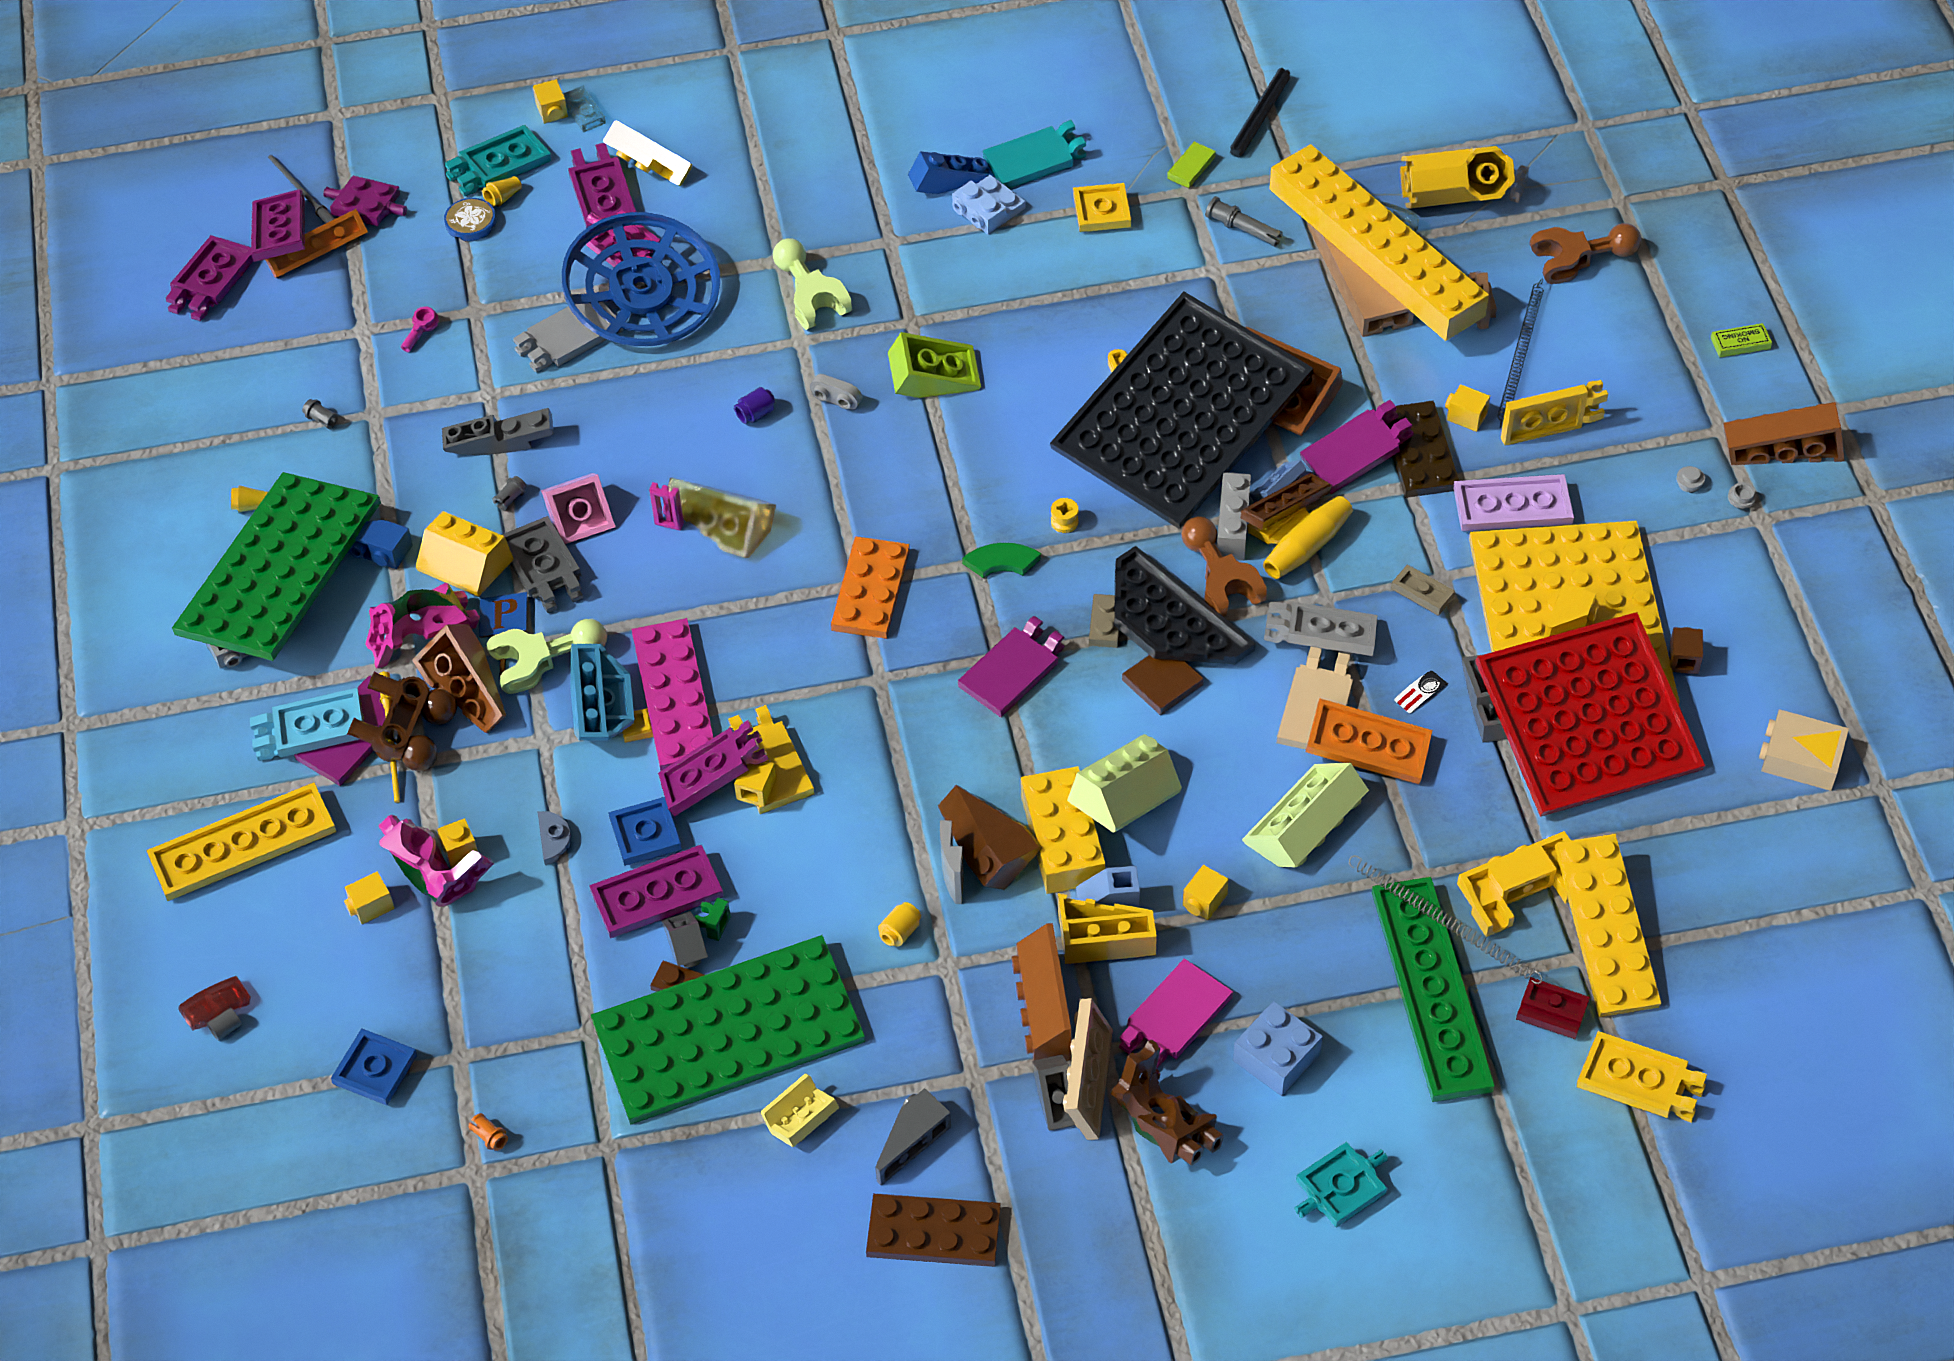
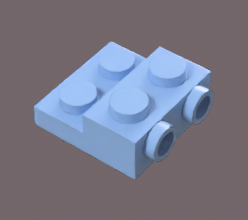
[952,175,1026,235]

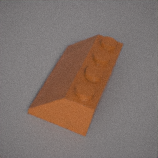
[1011,923,1071,1061]

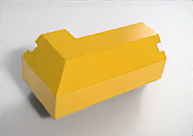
[1400,146,1515,208]

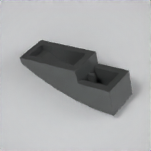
[1462,654,1507,742]

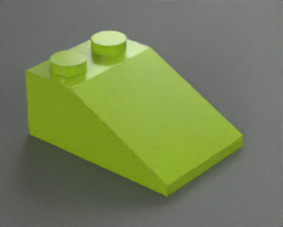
[888,332,981,398]

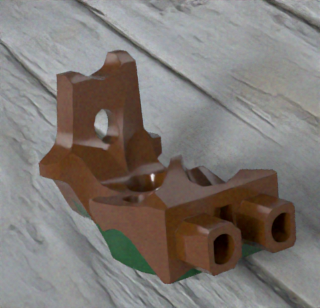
[1111,1039,1224,1166]

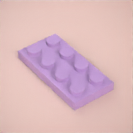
[1453,474,1574,531]

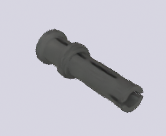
[1205,196,1283,247]

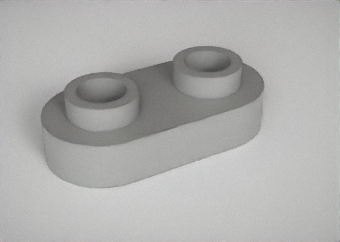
[810,374,862,409]

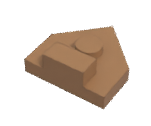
[1468,271,1497,329]

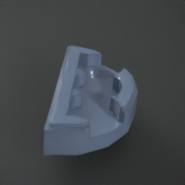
[537,811,571,866]

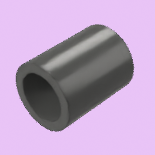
[206,1008,242,1041]

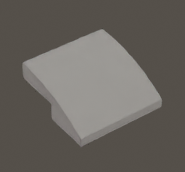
[940,820,964,904]

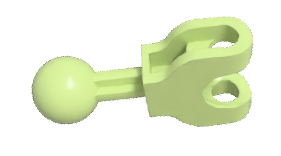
[773,238,852,330]
[487,619,607,694]

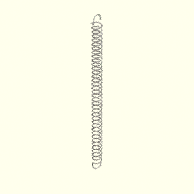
[1349,855,1542,984]

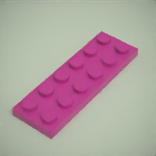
[631,618,714,771]

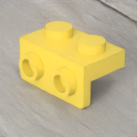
[761,1074,839,1147]

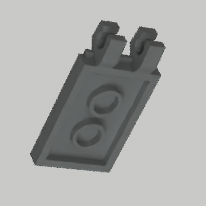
[501,516,583,613]

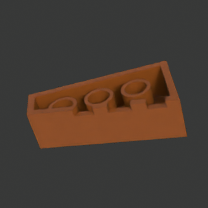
[1723,402,1844,465]

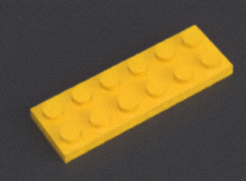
[146,782,336,901]
[1555,834,1661,1017]

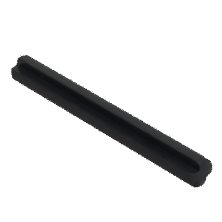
[1230,68,1291,157]

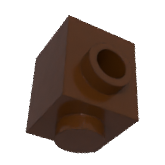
[1669,627,1703,674]

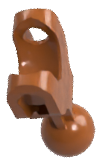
[1529,223,1641,284]
[1181,516,1267,617]

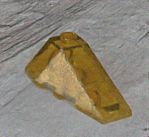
[668,477,776,558]

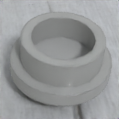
[1676,466,1705,493]
[1728,482,1757,509]

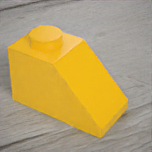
[1544,583,1599,638]

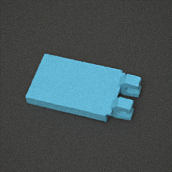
[250,688,364,761]

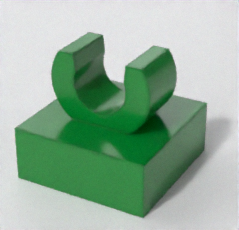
[695,898,731,941]

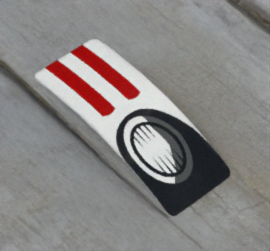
[1394,671,1448,713]

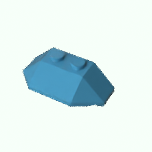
[570,644,634,740]

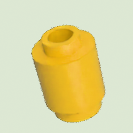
[878,902,921,947]

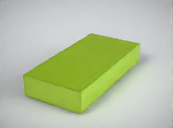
[1167,141,1216,188]

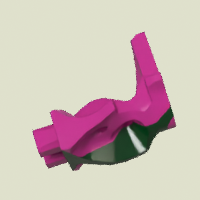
[365,583,480,668]
[378,815,494,907]

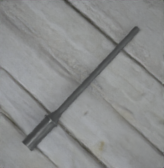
[268,155,335,223]

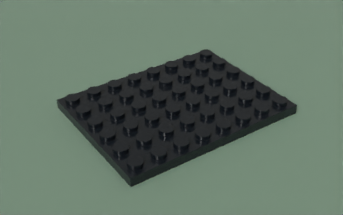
[1050,291,1314,529]

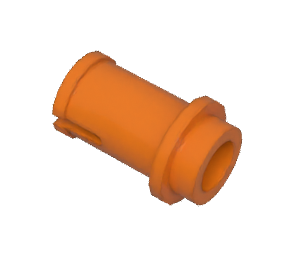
[468,1113,508,1151]

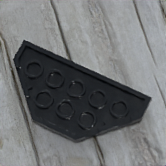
[1114,546,1256,665]

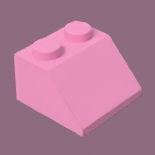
[541,473,615,544]

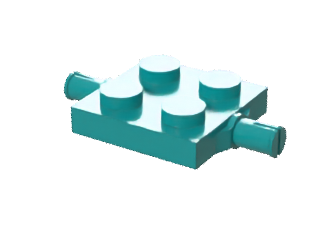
[1294,1141,1388,1227]

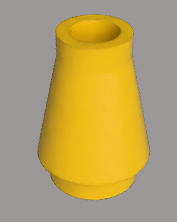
[482,176,522,207]
[231,485,268,513]

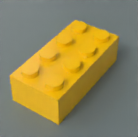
[1021,766,1105,894]

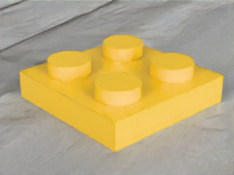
[1073,183,1131,232]

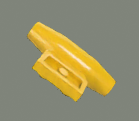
[1247,496,1353,579]

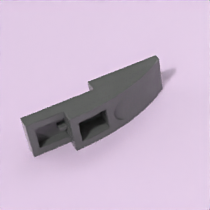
[442,408,553,455]

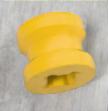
[1051,498,1079,533]

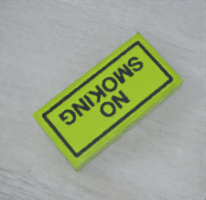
[1711,323,1772,358]

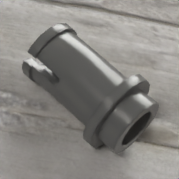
[302,399,338,429]
[492,476,527,511]

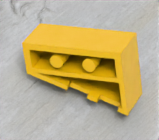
[1058,893,1157,964]

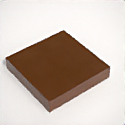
[1122,655,1204,716]

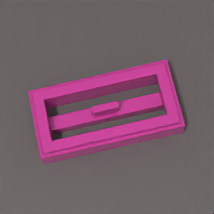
[649,482,684,531]

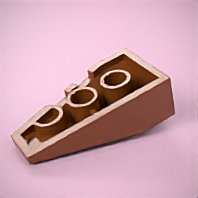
[412,624,506,733]

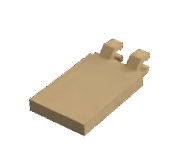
[1276,646,1353,750]

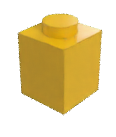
[533,79,568,124]
[1445,384,1490,432]
[734,760,776,807]
[437,818,478,869]
[1183,865,1229,920]
[344,871,395,924]

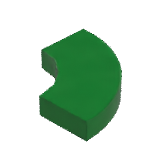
[962,543,1041,578]

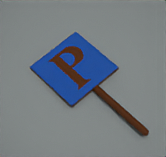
[479,592,527,676]

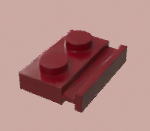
[1516,977,1590,1039]

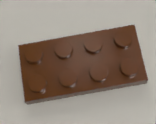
[866,1193,1001,1267]

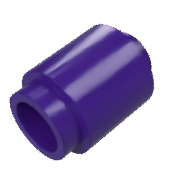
[734,387,775,424]

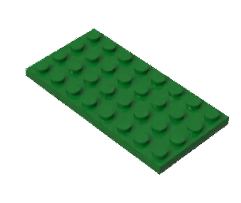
[172,472,381,661]
[591,935,865,1125]

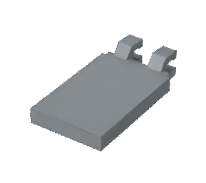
[513,302,624,372]
[1264,602,1377,656]

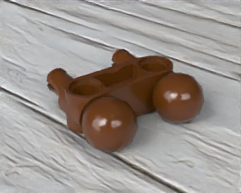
[347,671,457,772]

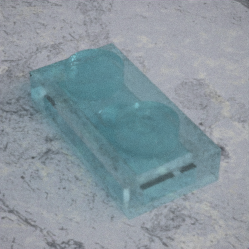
[563,86,606,132]

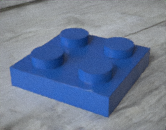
[608,797,682,866]
[331,1028,417,1105]

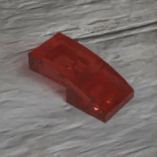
[178,976,251,1031]

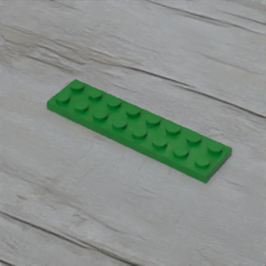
[1371,877,1495,1102]

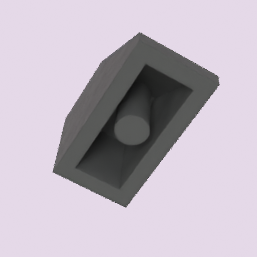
[661,911,708,967]
[1032,1055,1075,1131]

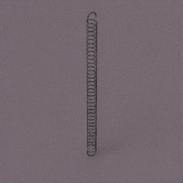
[1497,278,1544,428]

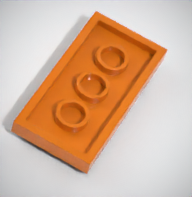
[831,536,910,639]
[1305,698,1433,784]

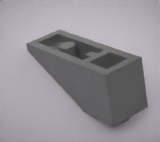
[875,1088,951,1185]

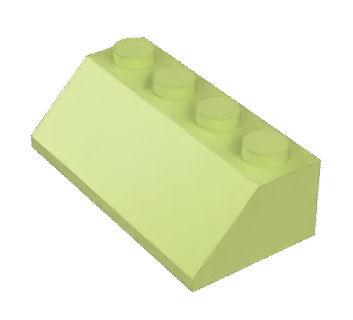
[1067,734,1182,833]
[1242,763,1369,868]

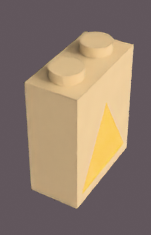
[1759,709,1849,791]

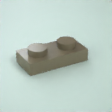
[1391,564,1455,616]
[1089,594,1119,648]

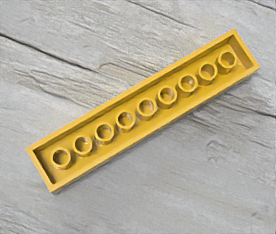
[1269,144,1489,341]

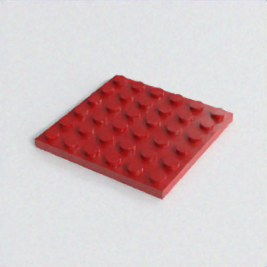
[1475,612,1705,817]

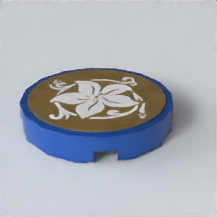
[444,198,496,241]

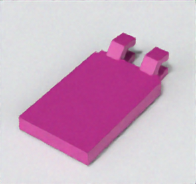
[1119,958,1233,1068]

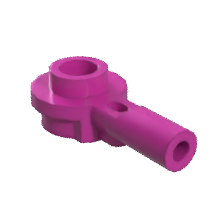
[401,306,439,352]

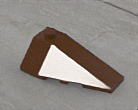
[938,785,1042,890]

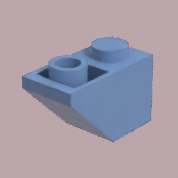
[1076,866,1140,908]

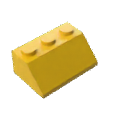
[416,511,514,597]

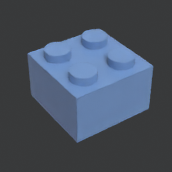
[1233,1001,1323,1096]

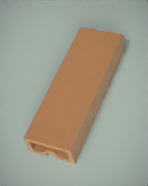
[1307,223,1414,337]

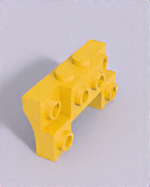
[1457,831,1571,937]

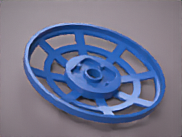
[562,212,720,346]

